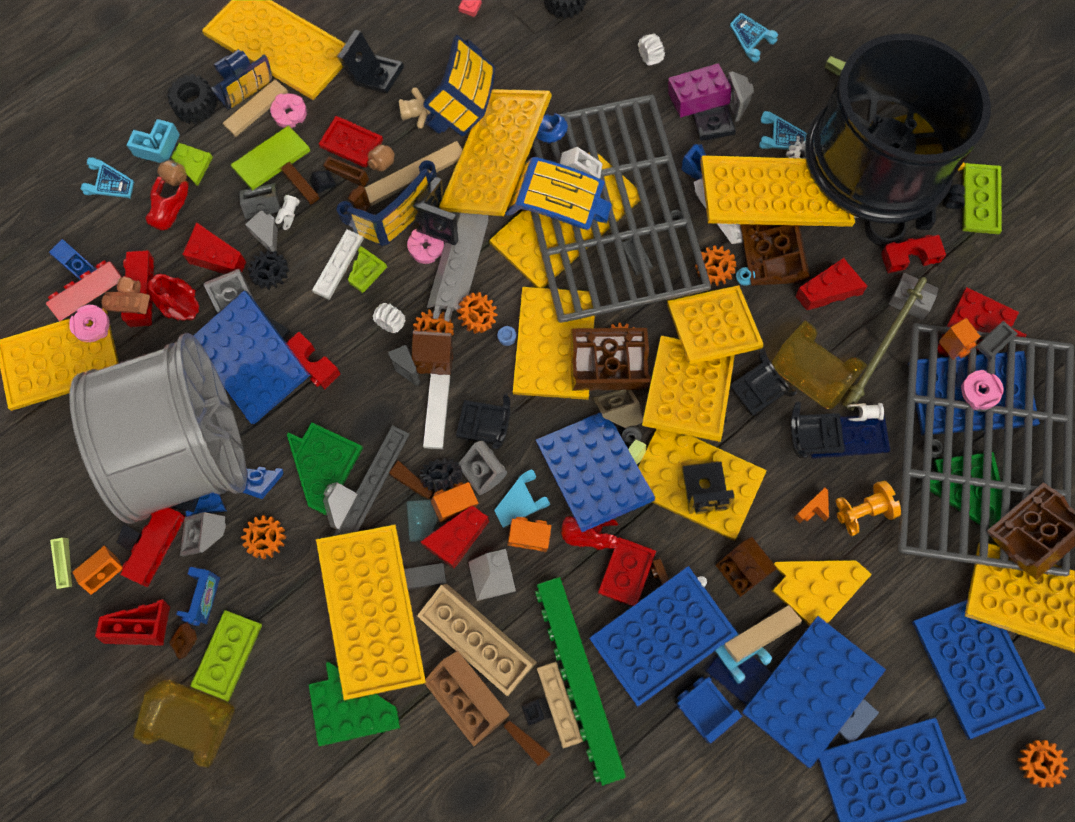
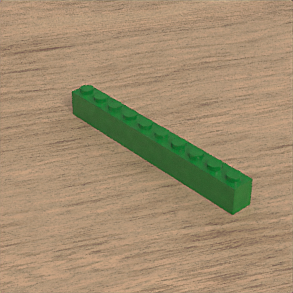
[535,577,626,786]

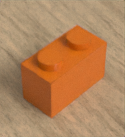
[939,318,981,360]
[431,482,478,522]
[507,517,551,552]
[73,545,122,595]

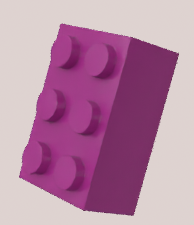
[668,63,731,118]

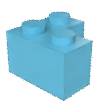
[127,119,180,163]

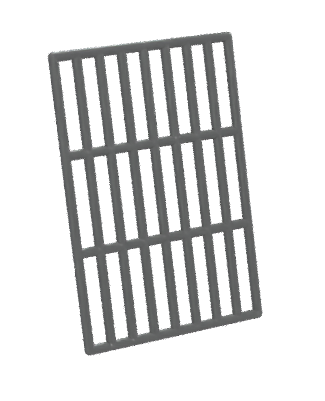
[525,95,711,323]
[898,323,1074,577]

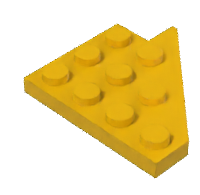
[772,561,872,626]

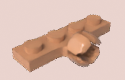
[102,277,150,314]

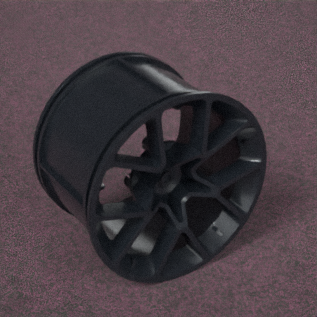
[804,33,991,224]

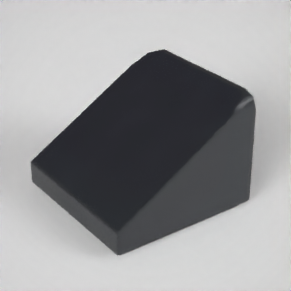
[310,170,336,193]
[916,208,936,231]
[116,524,142,552]
[522,698,552,726]

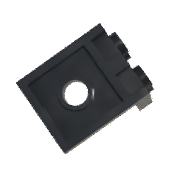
[337,30,405,94]
[413,177,459,245]
[682,462,735,514]

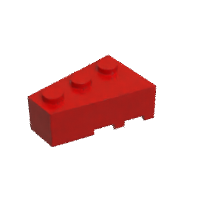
[183,223,246,274]
[795,258,867,310]
[421,506,489,569]
[95,599,170,646]

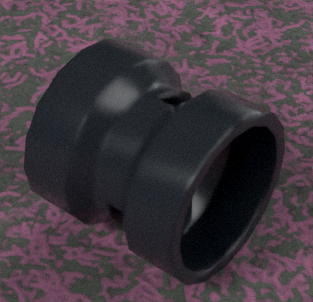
[946,184,965,209]

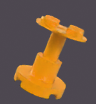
[835,481,901,536]

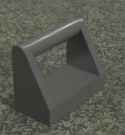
[240,183,281,219]
[388,345,420,386]

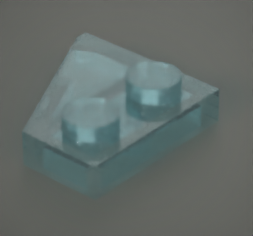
[406,500,438,542]

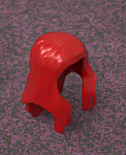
[145,177,189,230]
[147,274,199,321]
[561,516,621,550]

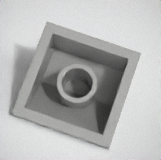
[889,273,938,320]

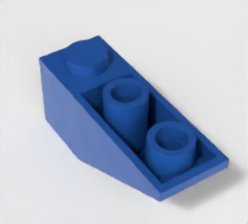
[49,239,97,280]

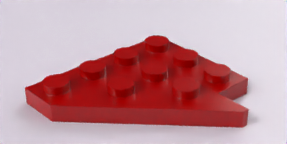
[937,287,1027,357]

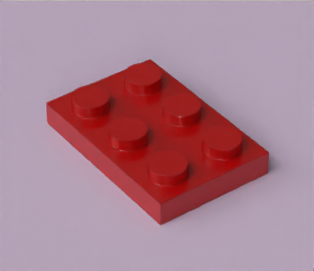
[319,116,383,168]
[598,537,656,607]

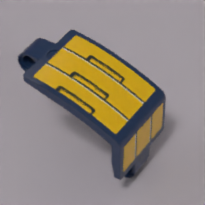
[423,35,495,136]
[211,49,272,111]
[337,160,437,246]

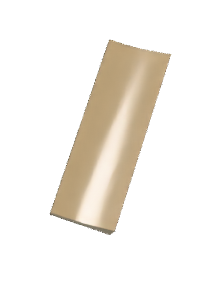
[417,584,537,696]

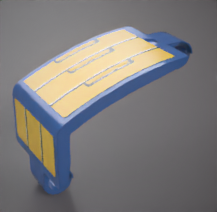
[505,157,612,230]

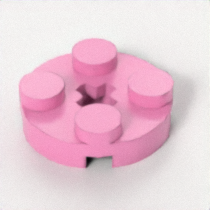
[270,94,307,128]
[407,229,444,264]
[69,305,110,342]
[961,370,1004,410]

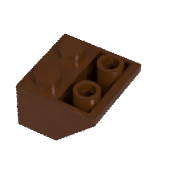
[716,537,777,597]

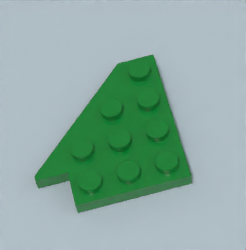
[287,422,363,516]
[930,452,1002,529]
[309,662,401,747]

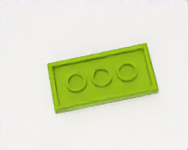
[231,126,310,191]
[962,163,1002,234]
[190,610,262,702]

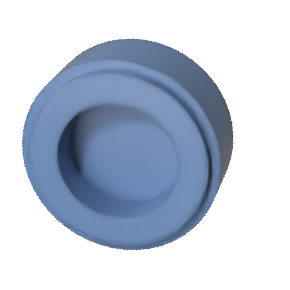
[497,326,516,346]

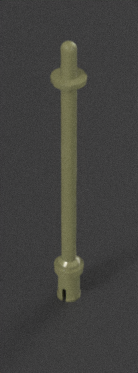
[842,277,927,411]

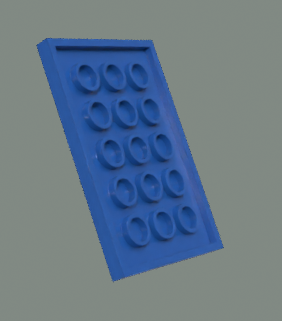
[193,290,310,424]
[908,351,1040,435]
[536,413,655,532]
[589,566,738,706]
[912,600,1045,739]
[742,616,886,769]
[818,718,967,822]

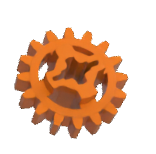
[695,245,736,286]
[457,292,497,334]
[413,309,454,335]
[241,515,286,559]
[1018,740,1068,788]

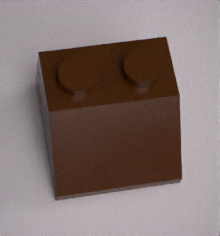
[412,331,453,375]

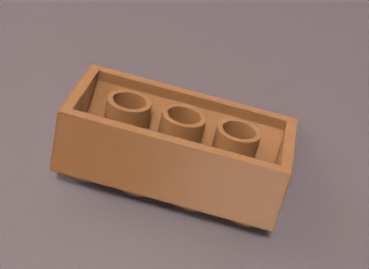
[425,651,509,746]

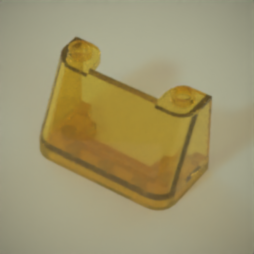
[772,320,867,409]
[133,681,235,768]

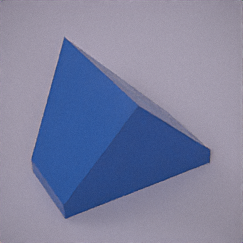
[681,144,706,180]

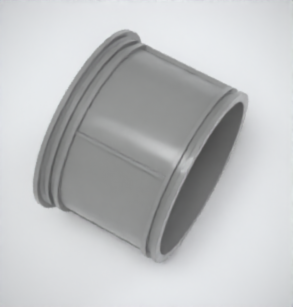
[70,333,247,524]

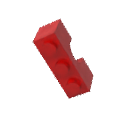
[881,235,946,274]
[287,332,341,390]

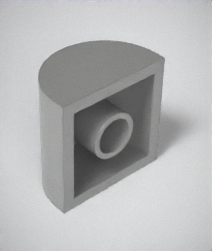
[204,269,254,313]
[459,441,507,496]

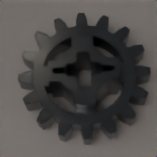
[248,250,289,290]
[419,458,462,492]

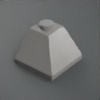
[727,72,754,122]
[180,512,226,556]
[468,549,516,601]

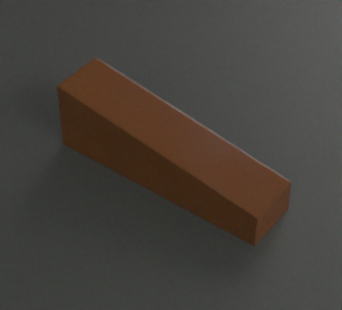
[323,157,369,187]
[281,162,320,205]
[389,460,434,501]
[504,721,551,766]

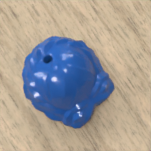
[536,113,568,143]

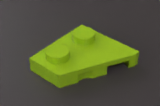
[171,143,213,186]
[348,246,387,293]

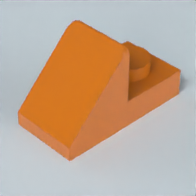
[794,488,829,524]

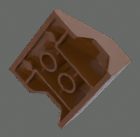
[741,224,810,286]
[571,328,652,391]
[987,482,1075,580]

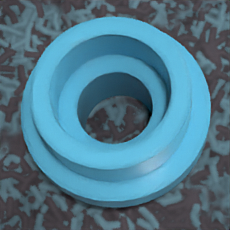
[736,267,755,286]

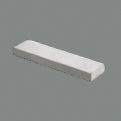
[312,229,363,300]
[423,374,450,449]

